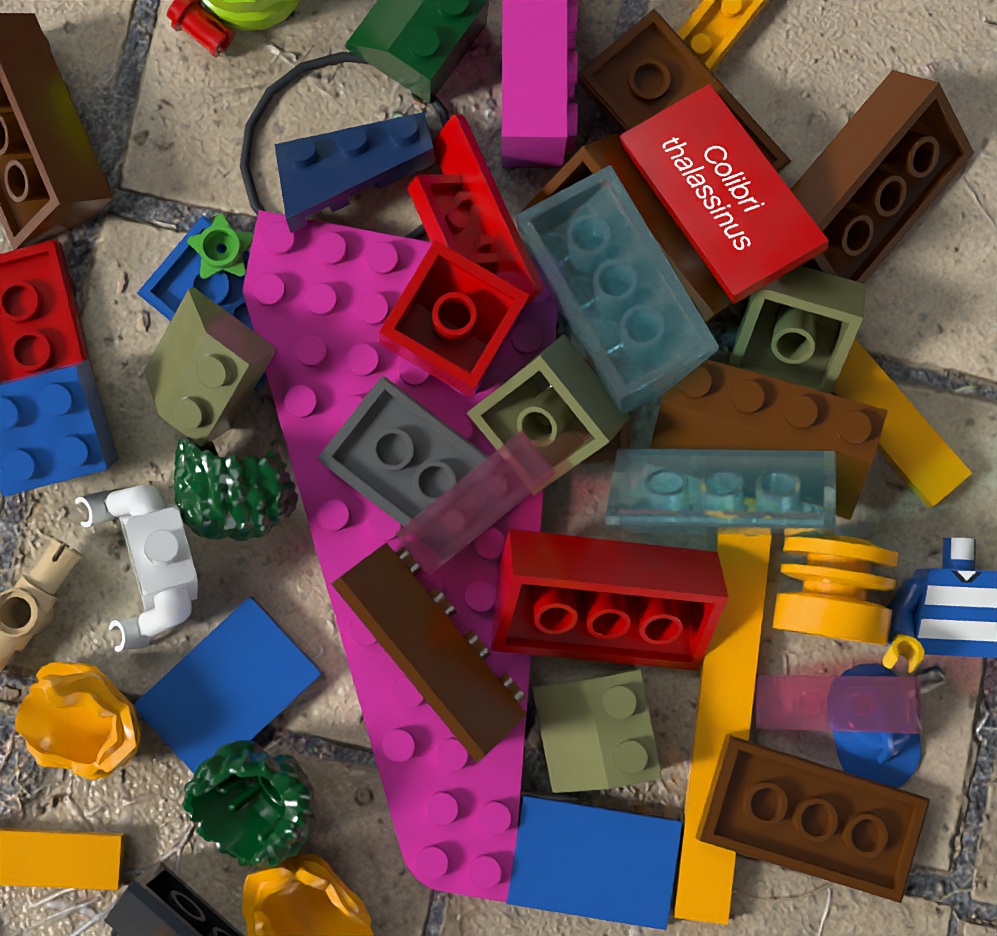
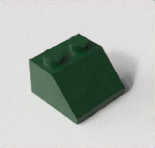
[345,0,489,104]

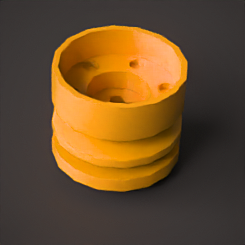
[772,534,900,646]

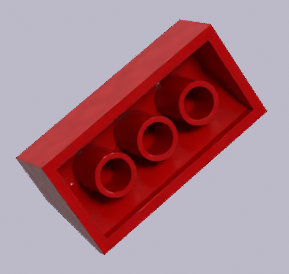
[491,529,729,671]

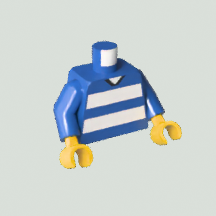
[882,538,997,674]

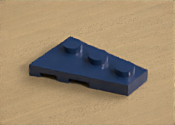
[274,112,436,233]

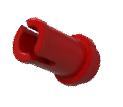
[166,0,235,58]

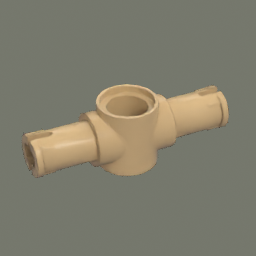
[0,537,83,673]

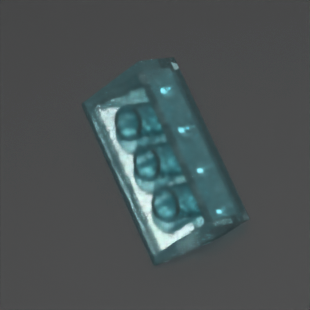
[515,165,719,416]
[605,449,836,537]

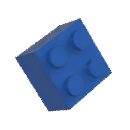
[0,359,119,497]

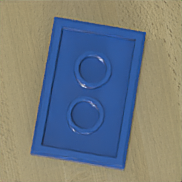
[137,215,268,392]
[134,596,323,774]
[507,794,682,930]

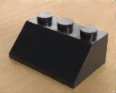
[104,860,244,936]

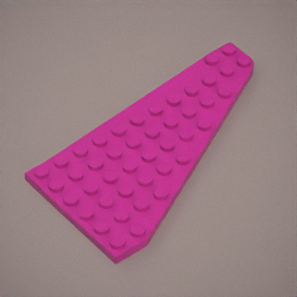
[243,210,566,903]

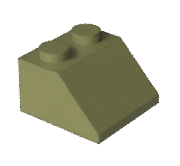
[728,265,866,394]
[144,287,277,447]
[467,334,631,495]
[532,667,662,793]

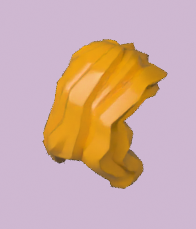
[14,661,141,780]
[242,854,375,936]

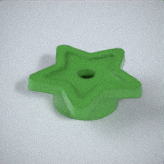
[187,214,254,279]

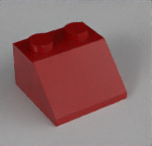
[379,240,530,398]

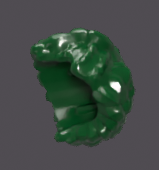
[173,438,298,541]
[182,740,316,868]

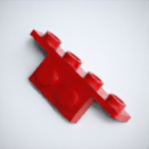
[407,114,543,312]

